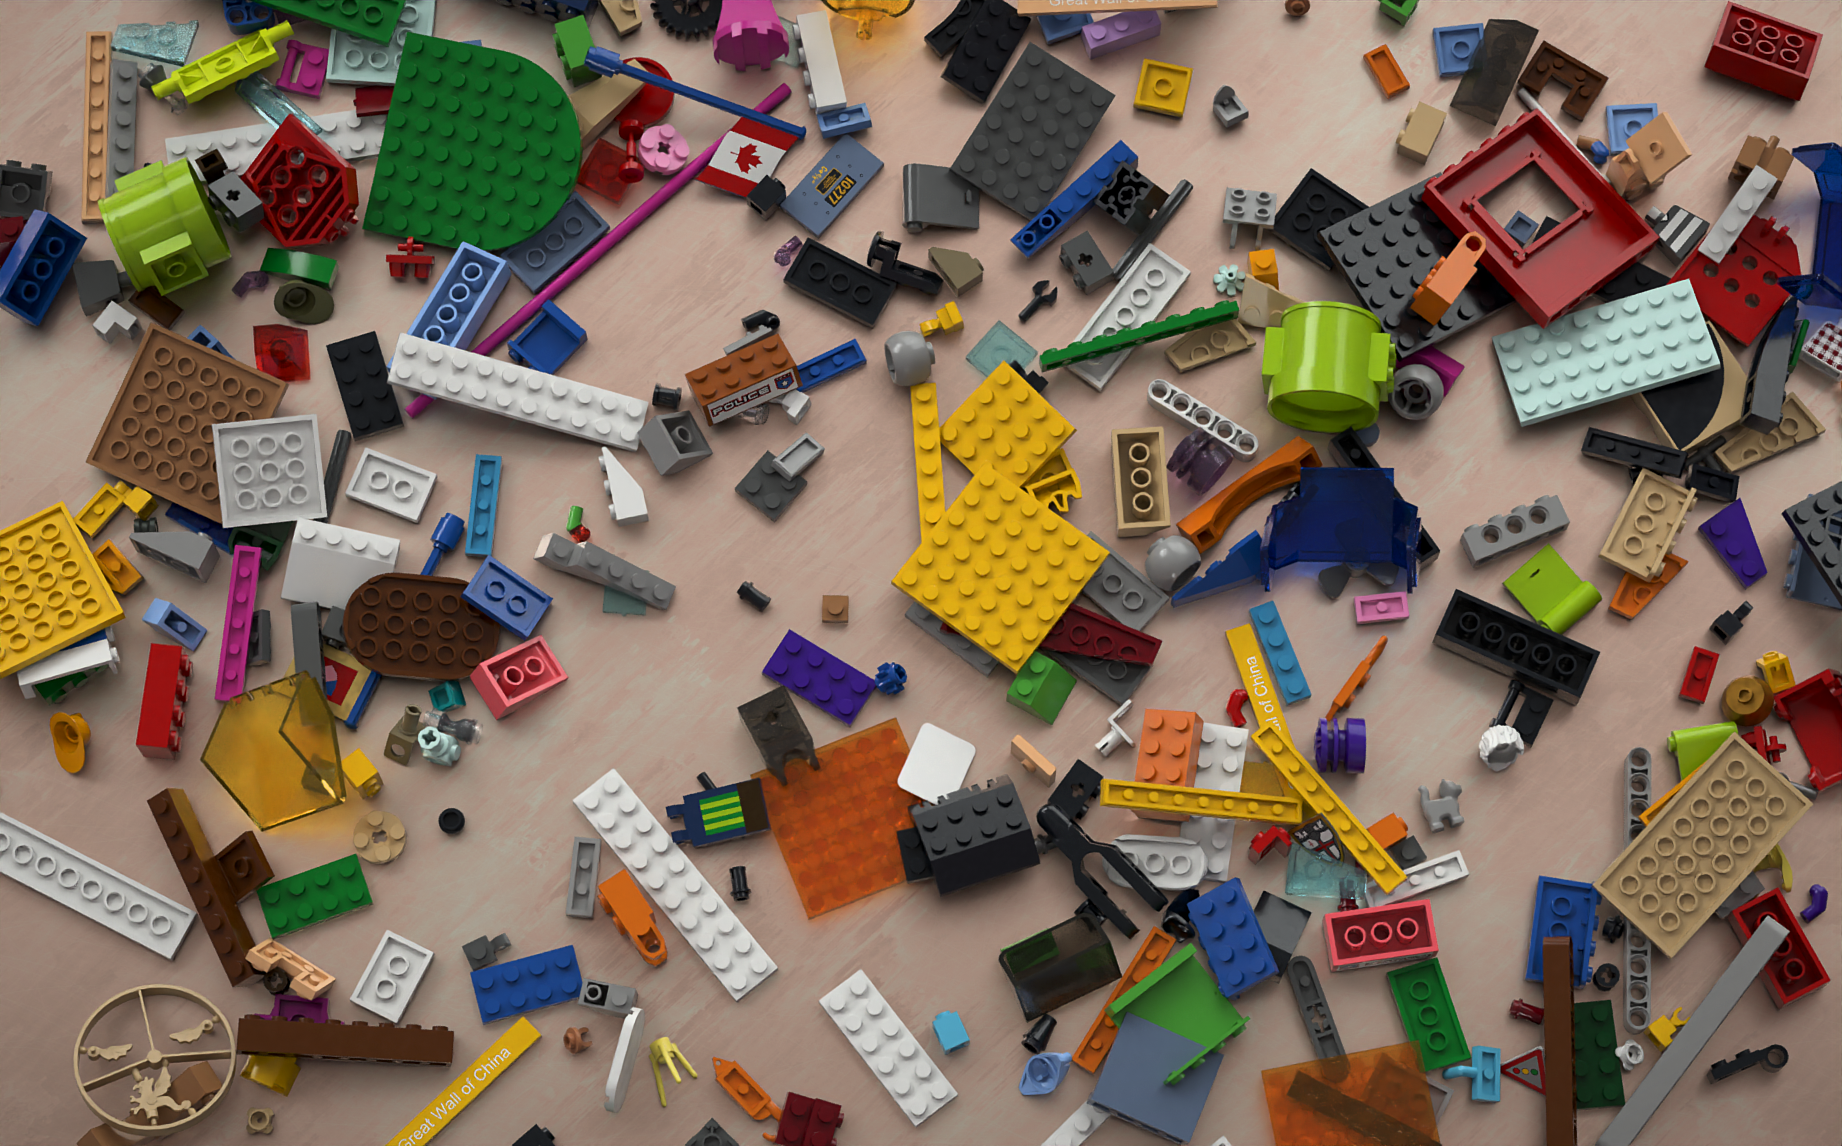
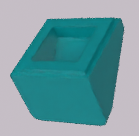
[428,681,466,715]

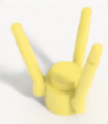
[649,1037,697,1107]

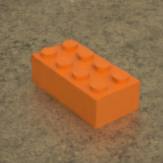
[1130,709,1204,822]

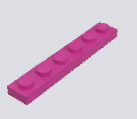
[214,545,262,703]

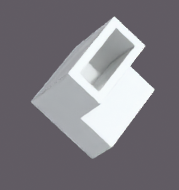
[92,301,142,344]

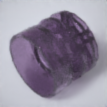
[1166,427,1235,496]

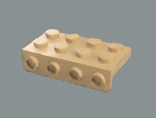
[1598,468,1698,583]

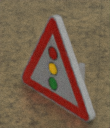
[1500,1046,1546,1097]

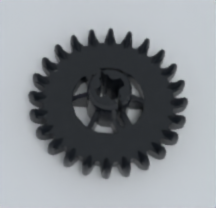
[650,0,722,39]

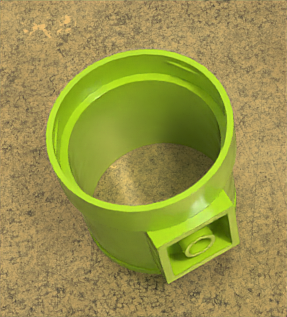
[98,157,232,296]
[1262,301,1397,433]

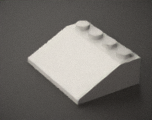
[281,517,400,610]

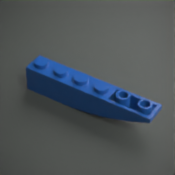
[1010,140,1138,258]

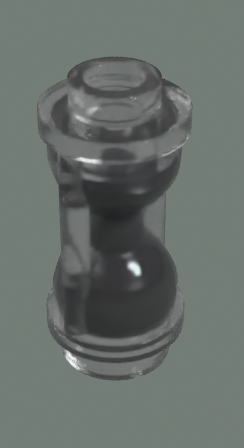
[423,707,483,745]

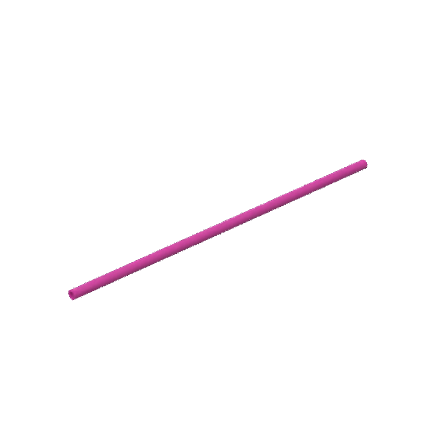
[404,83,792,419]

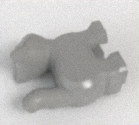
[1418,779,1465,833]

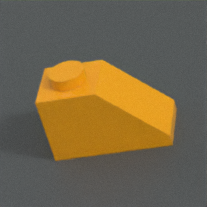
[1247,249,1279,291]

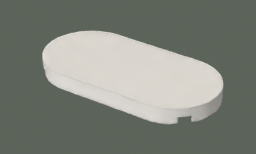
[1102,834,1208,891]
[604,1007,645,1113]

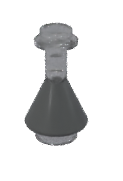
[138,63,188,115]

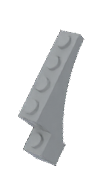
[533,533,676,610]

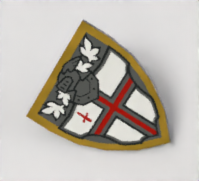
[1287,812,1345,869]

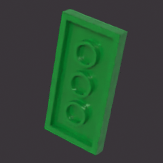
[256,854,373,940]
[1386,957,1471,1074]

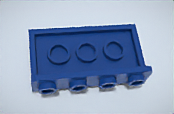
[1525,875,1602,989]
[1187,877,1280,1001]

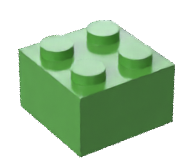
[552,15,602,87]

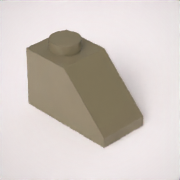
[928,247,984,297]

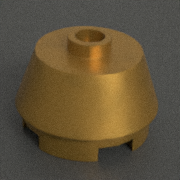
[1721,676,1774,726]

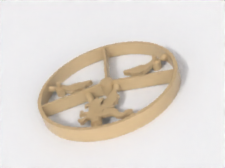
[73,984,237,1137]

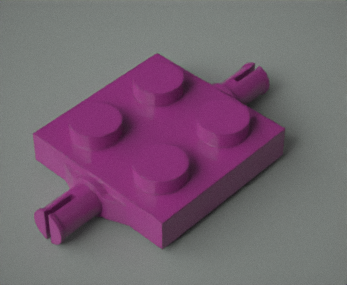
[254,994,345,1024]

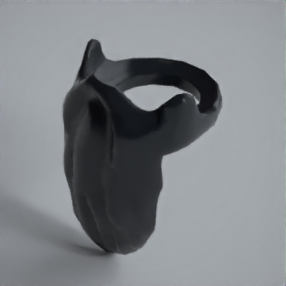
[1161,889,1200,943]

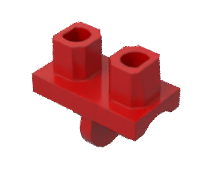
[386,236,435,278]
[1741,725,1787,766]

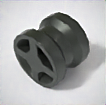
[134,517,158,533]

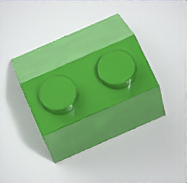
[1006,651,1077,725]

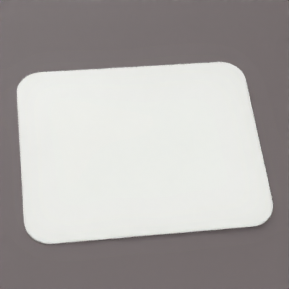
[898,723,976,805]

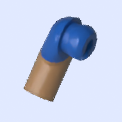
[1576,135,1609,164]

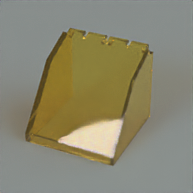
[200,670,347,832]

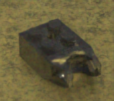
[737,685,820,787]

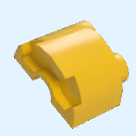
[239,1055,301,1097]

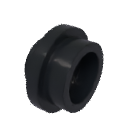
[438,808,465,835]

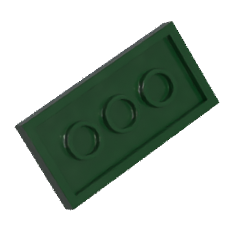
[1574,1000,1625,1111]

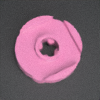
[637,124,690,175]

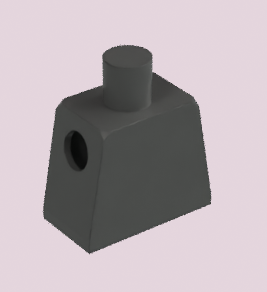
[72,260,133,316]

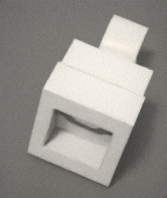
[769,389,811,425]

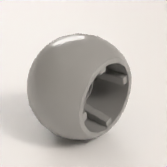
[884,331,935,387]
[1388,364,1444,420]
[1145,535,1201,591]

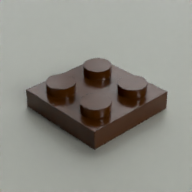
[215,830,275,903]

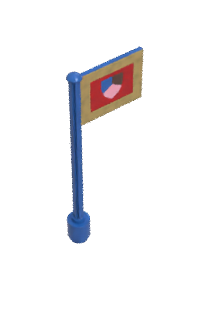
[277,513,465,730]

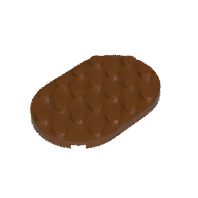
[342,572,500,681]

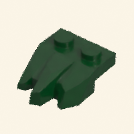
[228,521,293,571]

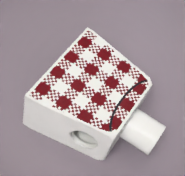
[1798,317,1842,382]

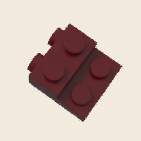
[773,1092,844,1146]

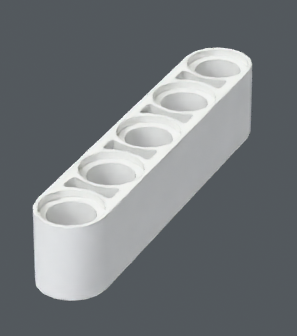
[1147,379,1258,462]

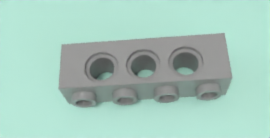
[1460,495,1570,568]

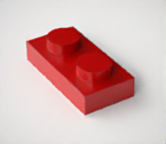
[1678,646,1720,704]

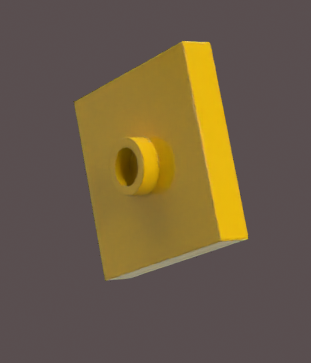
[1133,58,1193,117]

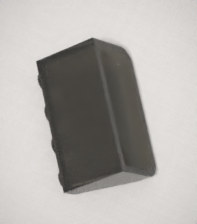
[999,913,1122,1023]

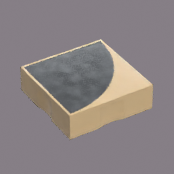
[1630,320,1747,455]

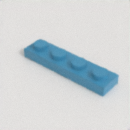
[465,454,502,557]
[1249,601,1312,706]

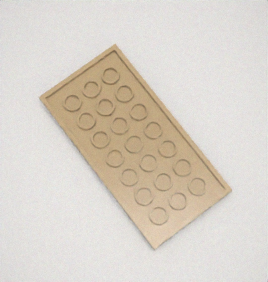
[1591,732,1813,959]

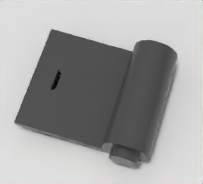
[902,163,979,233]

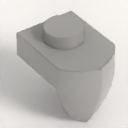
[1213,85,1249,127]

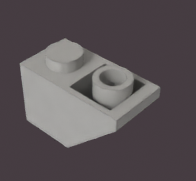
[578,978,638,1019]

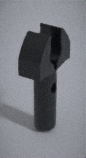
[1018,280,1057,322]

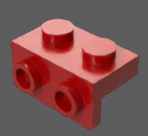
[1248,825,1292,865]

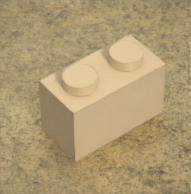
[1395,101,1447,165]

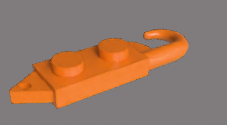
[1325,635,1388,722]
[712,1057,782,1142]

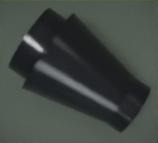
[1021,1014,1057,1054]

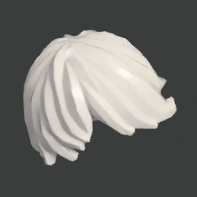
[1479,725,1524,771]

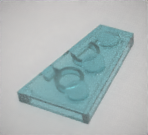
[111,20,199,67]
[1285,842,1367,899]

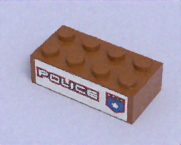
[685,333,803,427]

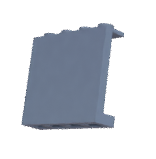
[1087,1012,1224,1146]

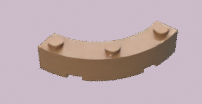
[76,1061,222,1146]

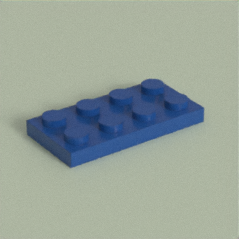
[470,945,583,1025]

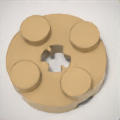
[353,810,406,864]

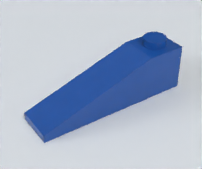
[1171,530,1273,608]

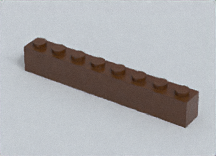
[147,788,266,987]
[236,1014,454,1067]

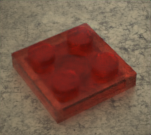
[577,137,643,205]

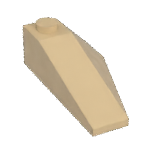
[568,59,648,150]

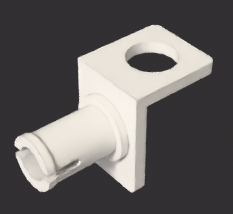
[1095,700,1135,757]

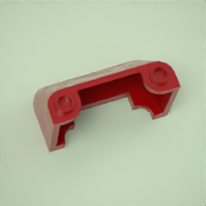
[1773,668,1842,791]

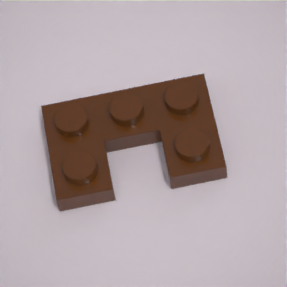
[1517,40,1609,121]

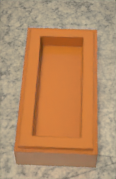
[1363,44,1410,99]

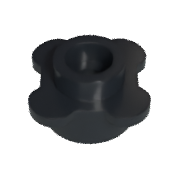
[1602,914,1624,944]

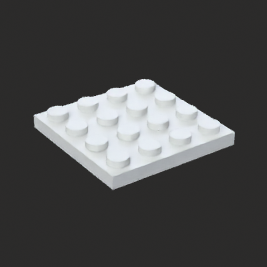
[212,414,327,528]

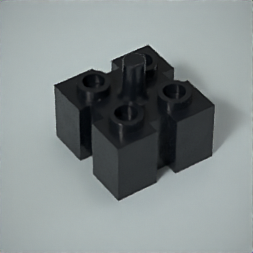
[1093,160,1170,236]

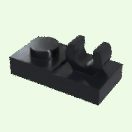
[1685,463,1740,503]

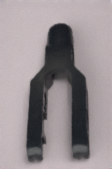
[1036,803,1169,939]

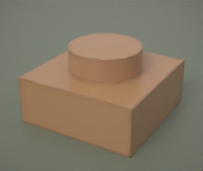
[822,595,849,623]

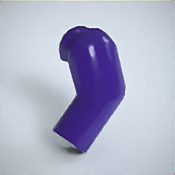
[1800,884,1828,923]

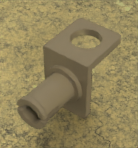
[384,704,427,765]

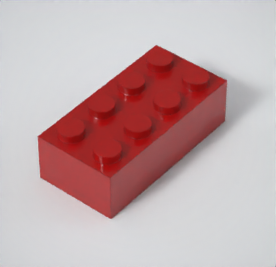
[136,643,193,760]
[1727,887,1831,1010]

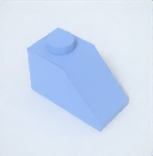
[142,598,207,652]

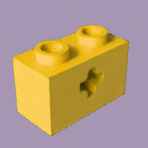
[338,748,384,799]

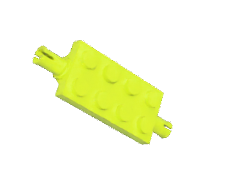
[151,20,294,104]

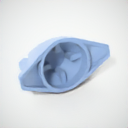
[1018,1052,1072,1095]

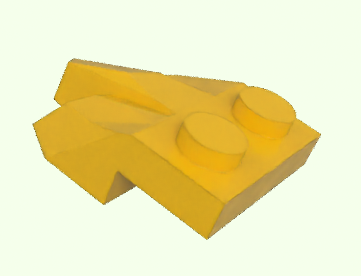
[1023,448,1082,514]

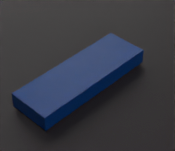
[796,339,867,393]

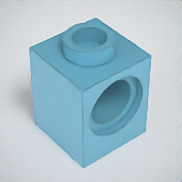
[932,1010,970,1055]

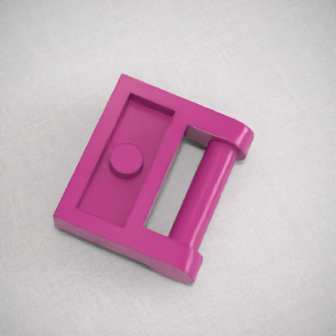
[275,40,329,99]

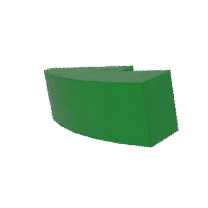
[259,248,339,290]

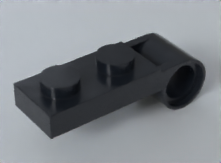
[1707,1044,1789,1084]

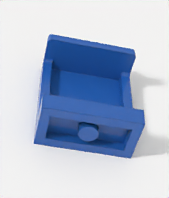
[507,299,588,375]

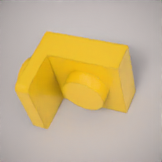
[1756,651,1796,694]

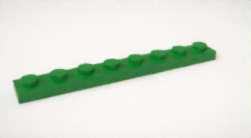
[1039,300,1239,373]

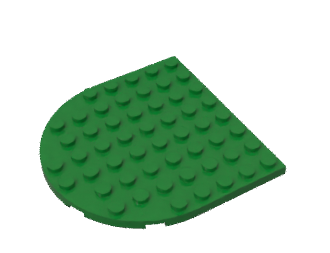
[362,32,583,252]

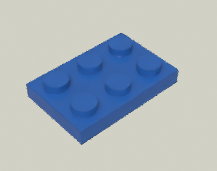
[460,555,553,641]

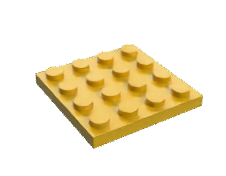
[939,360,1077,489]

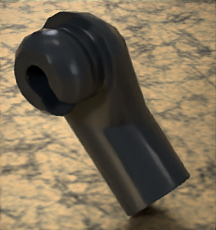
[741,310,780,330]

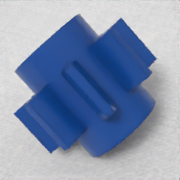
[875,662,907,695]

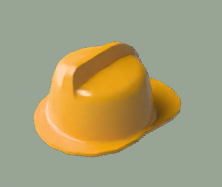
[49,712,91,773]

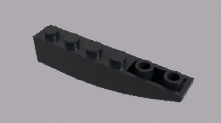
[1739,295,1799,435]

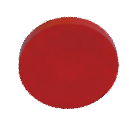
[613,57,675,128]

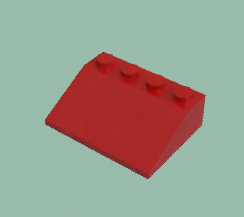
[1704,1,1823,101]

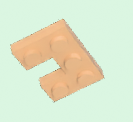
[245,938,336,1001]

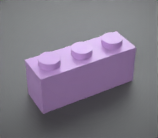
[1081,11,1161,60]

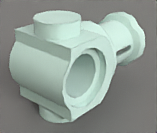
[418,727,461,766]

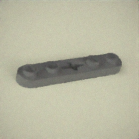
[1287,955,1350,1083]

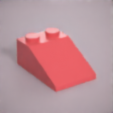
[469,635,569,720]

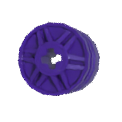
[1314,718,1366,773]

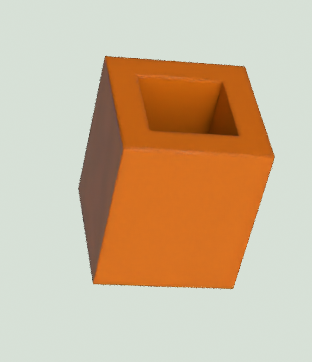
[1366,812,1408,852]

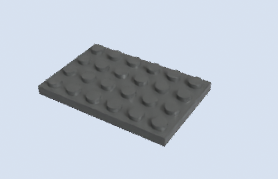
[949,42,1116,221]

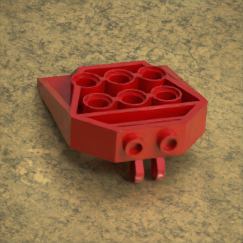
[240,113,359,249]
[1666,215,1802,347]

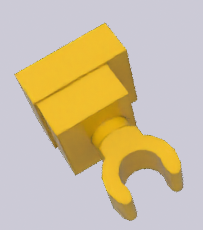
[919,301,964,337]
[113,480,159,521]
[1643,1007,1690,1052]

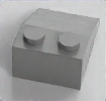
[129,531,220,583]

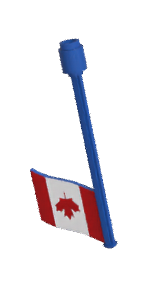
[583,46,806,199]

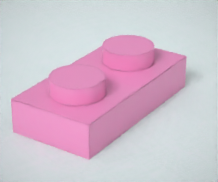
[1353,591,1409,624]

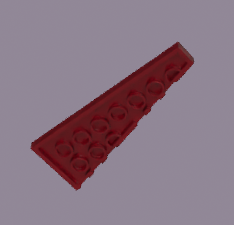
[940,603,1162,666]

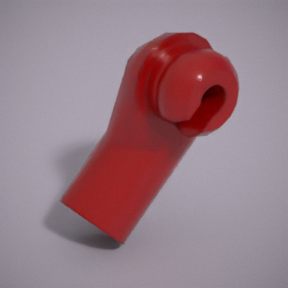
[1226,689,1248,728]

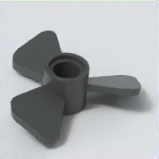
[1318,519,1399,598]

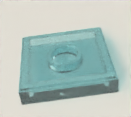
[966,320,1038,377]

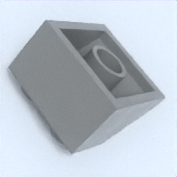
[637,410,713,476]

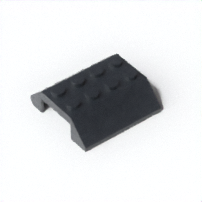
[907,774,1040,897]

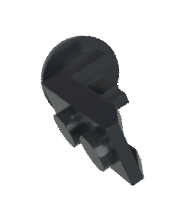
[867,231,944,294]

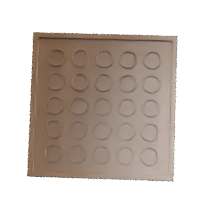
[86,322,289,524]

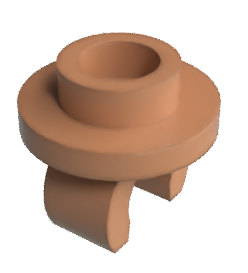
[1285,0,1310,16]
[563,1027,592,1054]

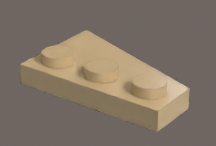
[1238,273,1304,328]

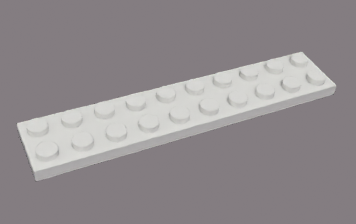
[165,110,388,185]
[387,332,649,452]
[573,768,778,1002]
[0,812,198,961]

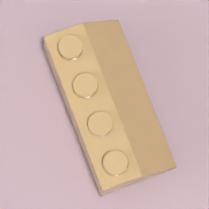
[1111,427,1171,537]

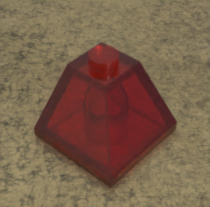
[253,324,311,382]

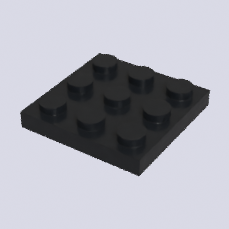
[1267,168,1369,271]

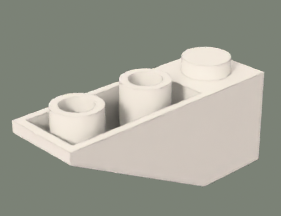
[599,447,649,527]

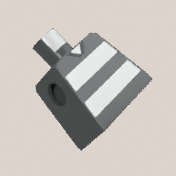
[1645,205,1710,267]

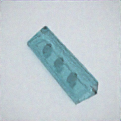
[235,71,323,135]

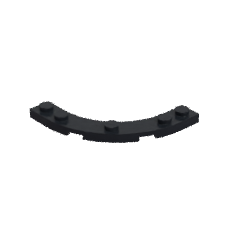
[924,0,984,58]

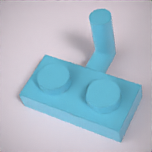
[1442,1046,1501,1103]

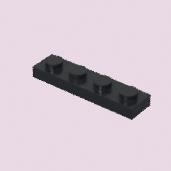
[1581,427,1689,479]

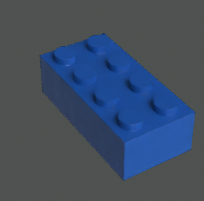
[0,209,87,326]

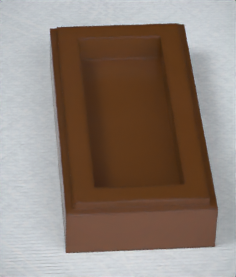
[128,286,185,330]

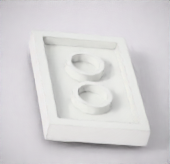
[345,447,438,523]
[350,930,435,1025]

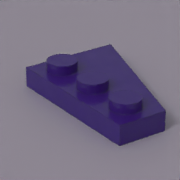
[1698,498,1768,590]

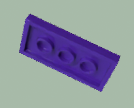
[762,629,877,727]

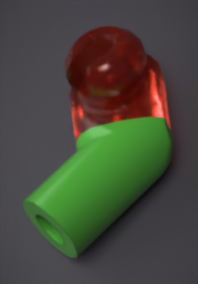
[566,506,591,542]

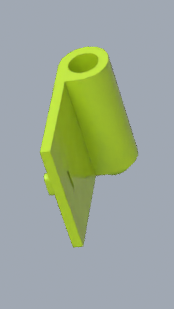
[1502,543,1602,635]
[1667,721,1738,781]

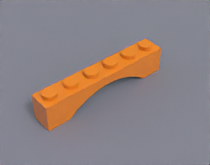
[1176,436,1323,554]

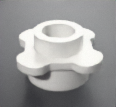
[1615,1039,1644,1071]

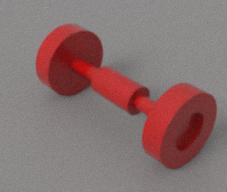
[619,119,644,183]

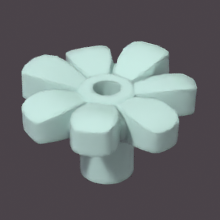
[1213,264,1246,297]

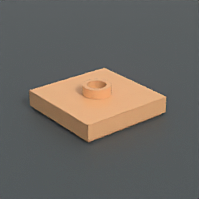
[1626,112,1692,184]
[1010,734,1056,788]

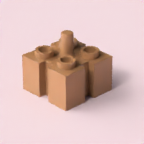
[1728,135,1795,200]

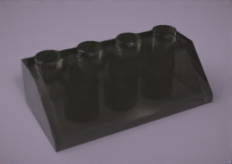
[1450,19,1539,126]

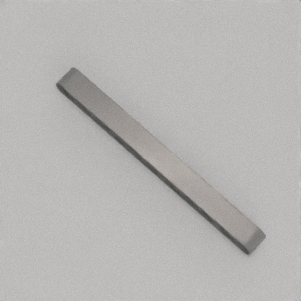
[1623,747,1651,1034]
[1595,916,1790,1146]

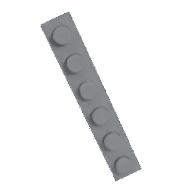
[105,59,138,198]

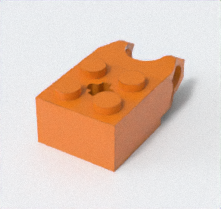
[1410,231,1486,326]
[597,869,667,967]

